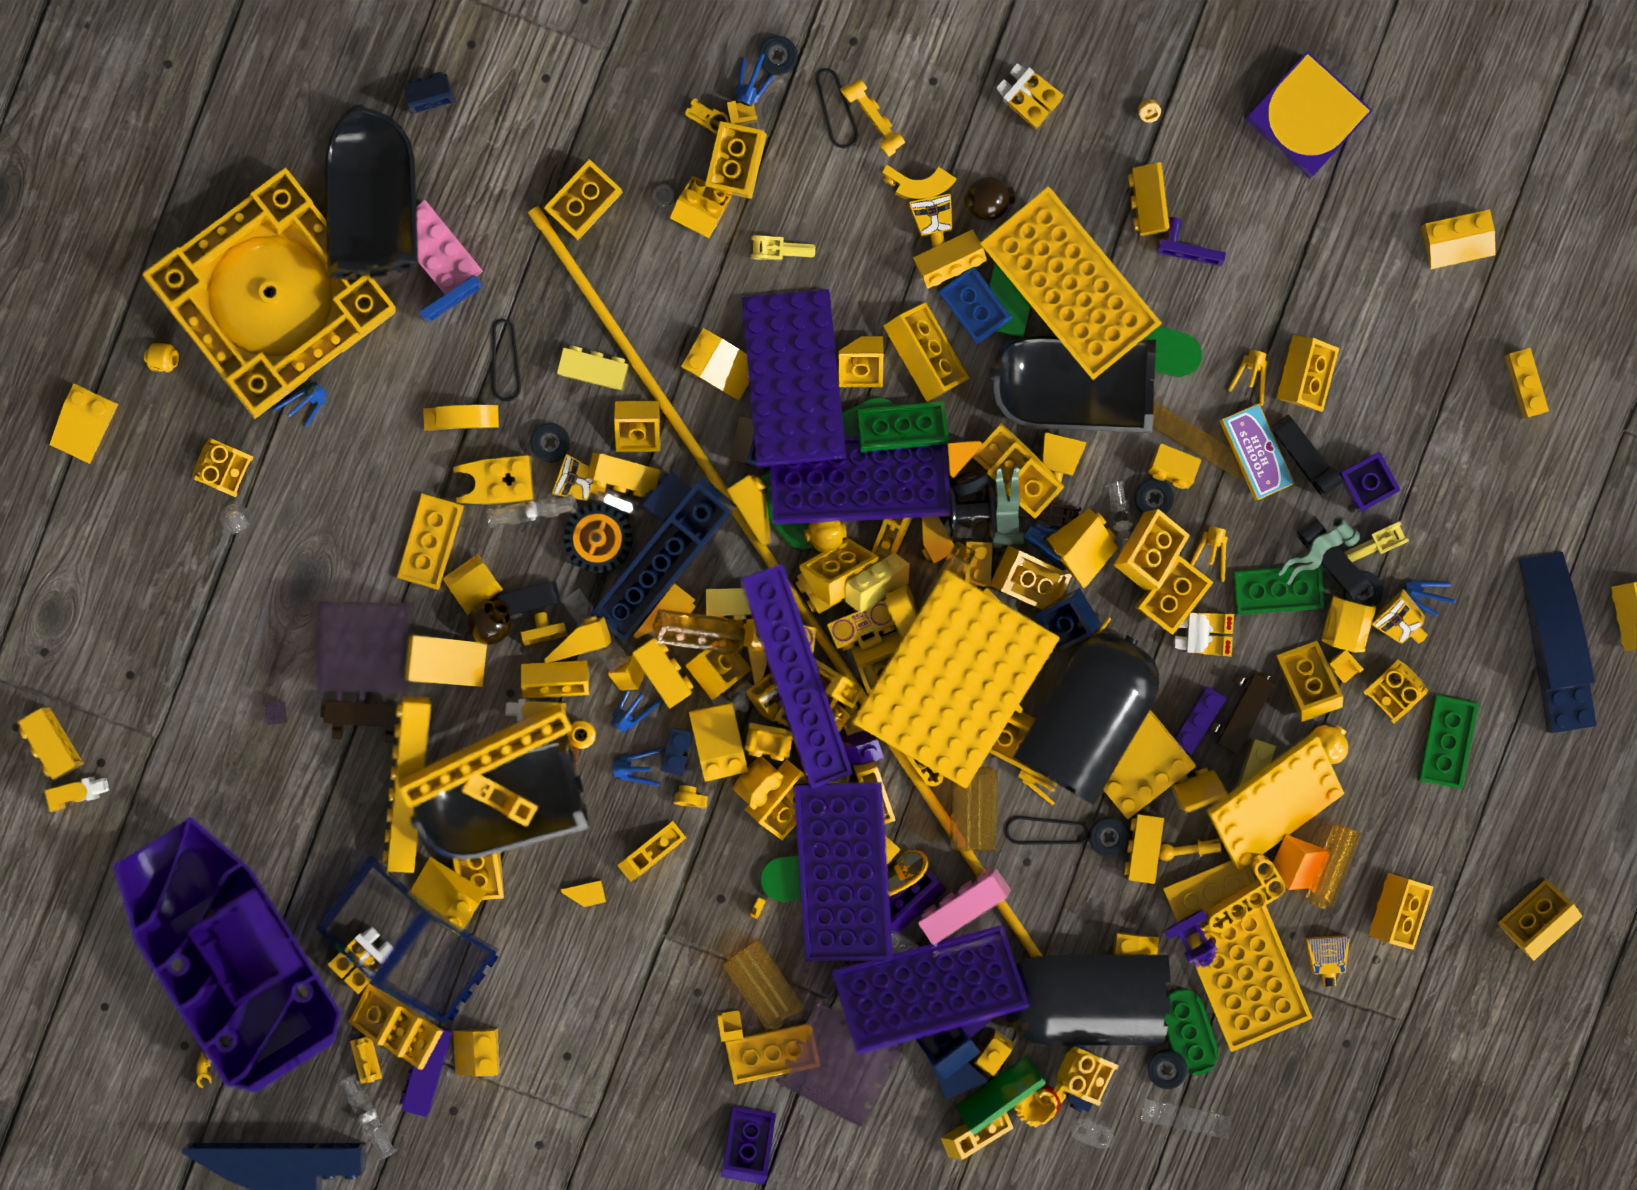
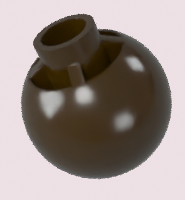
[964,177,1015,221]
[467,600,512,645]

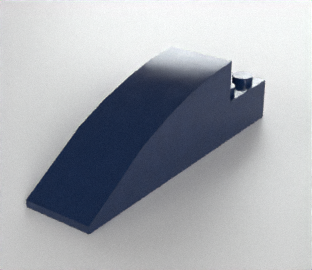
[590,477,737,642]
[1519,552,1597,733]
[182,1143,366,1190]

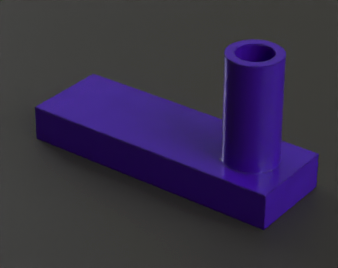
[1157,217,1226,266]

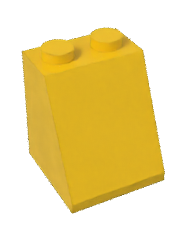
[1047,508,1118,588]

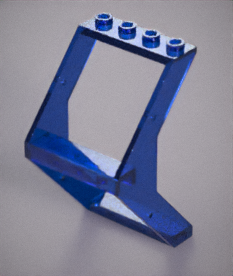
[316,856,499,1024]

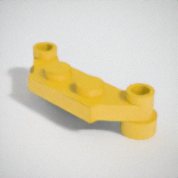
[840,78,905,157]

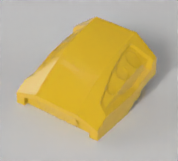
[192,438,253,497]
[443,553,503,615]
[1321,595,1376,652]
[1363,659,1428,724]
[732,756,783,810]
[1056,1046,1118,1106]

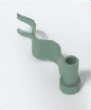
[992,467,1024,548]
[1277,516,1360,585]

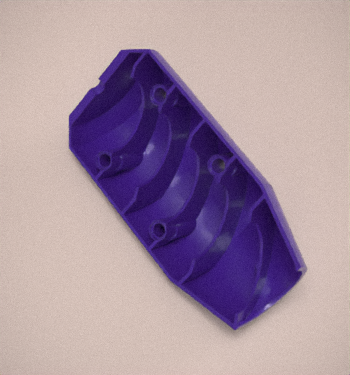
[113,816,341,1092]

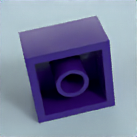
[1339,452,1401,512]

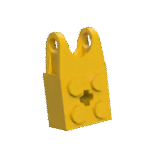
[453,455,535,505]
[745,722,793,761]

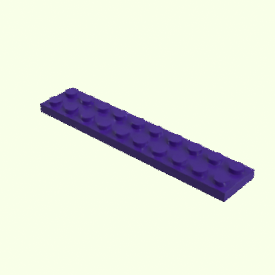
[740,564,853,789]

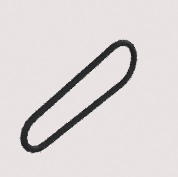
[816,69,858,149]
[493,319,521,402]
[1005,816,1088,845]

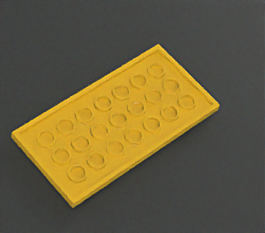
[980,186,1162,380]
[1163,860,1312,1052]

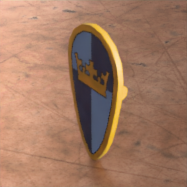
[887,849,928,896]

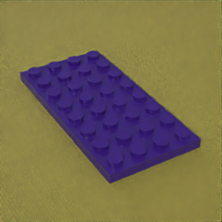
[742,289,846,467]
[770,436,951,524]
[794,782,893,962]
[832,925,1029,1055]

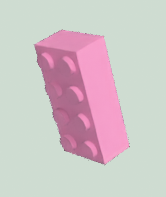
[416,200,483,295]
[918,868,1011,945]

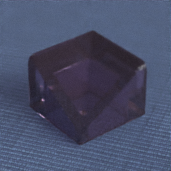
[265,701,287,725]

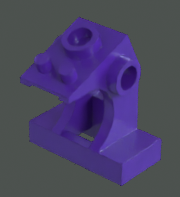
[1163,909,1217,968]

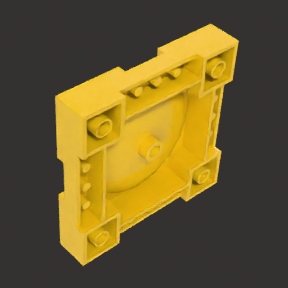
[143,168,396,419]

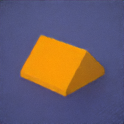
[947,441,983,479]
[1272,834,1327,890]

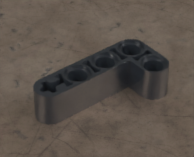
[1270,414,1343,496]
[1297,517,1370,599]

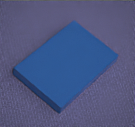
[938,267,1013,345]
[420,275,483,322]

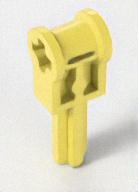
[750,235,815,261]
[1344,521,1409,562]

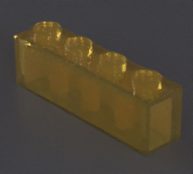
[652,609,745,654]

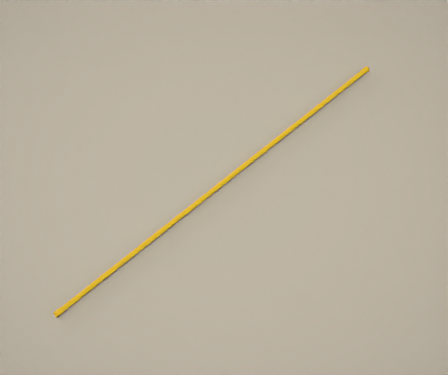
[528,206,1043,958]

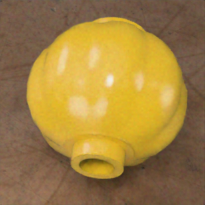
[804,521,847,553]
[1311,725,1349,765]

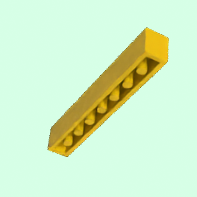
[382,696,430,873]
[398,703,572,808]

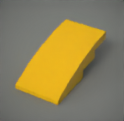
[972,423,1065,519]
[348,984,443,1069]

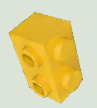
[1147,443,1202,489]

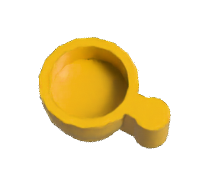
[673,785,708,809]

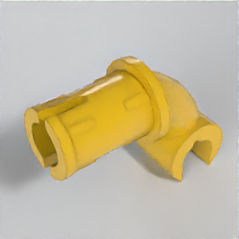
[196,1042,224,1088]

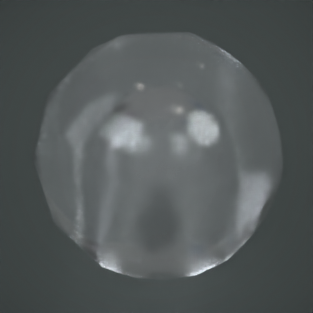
[220,503,251,534]

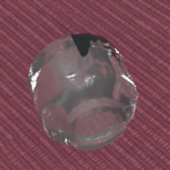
[725,680,753,713]

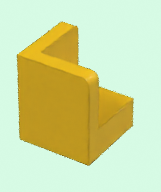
[727,101,757,125]
[1328,649,1364,683]
[607,656,645,691]
[717,1010,744,1042]

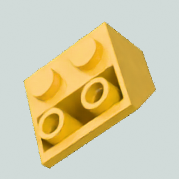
[670,176,732,238]

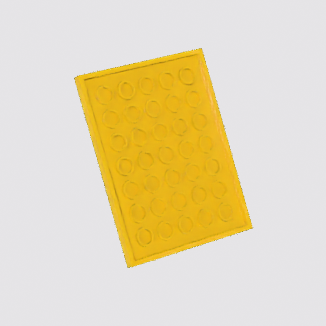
[852,569,1059,789]

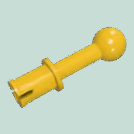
[1159,838,1222,861]

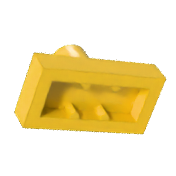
[521,612,568,646]

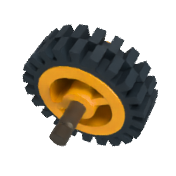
[563,504,633,573]

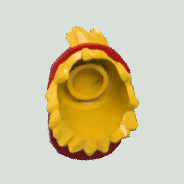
[1014,1084,1066,1128]

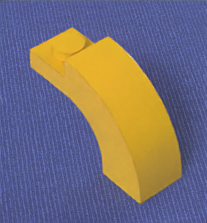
[882,165,957,201]
[423,405,499,431]
[461,775,537,826]

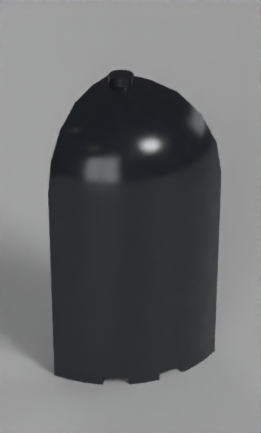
[325,105,419,280]
[990,336,1156,433]
[1013,632,1159,805]
[411,737,589,860]
[1005,955,1171,1046]

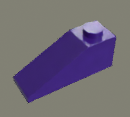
[841,730,884,766]

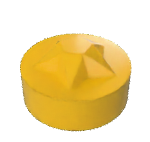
[1138,99,1161,123]

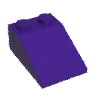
[720,1106,776,1185]

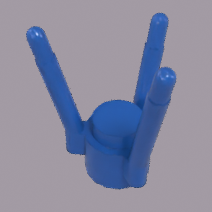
[734,53,774,107]
[273,381,327,427]
[1024,523,1065,571]
[1404,580,1456,616]
[611,690,664,733]
[613,748,665,786]

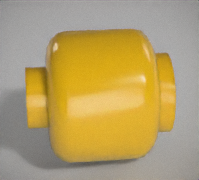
[144,343,179,372]
[567,720,596,749]

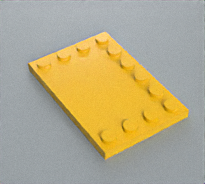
[1103,710,1196,819]
[1207,733,1344,871]

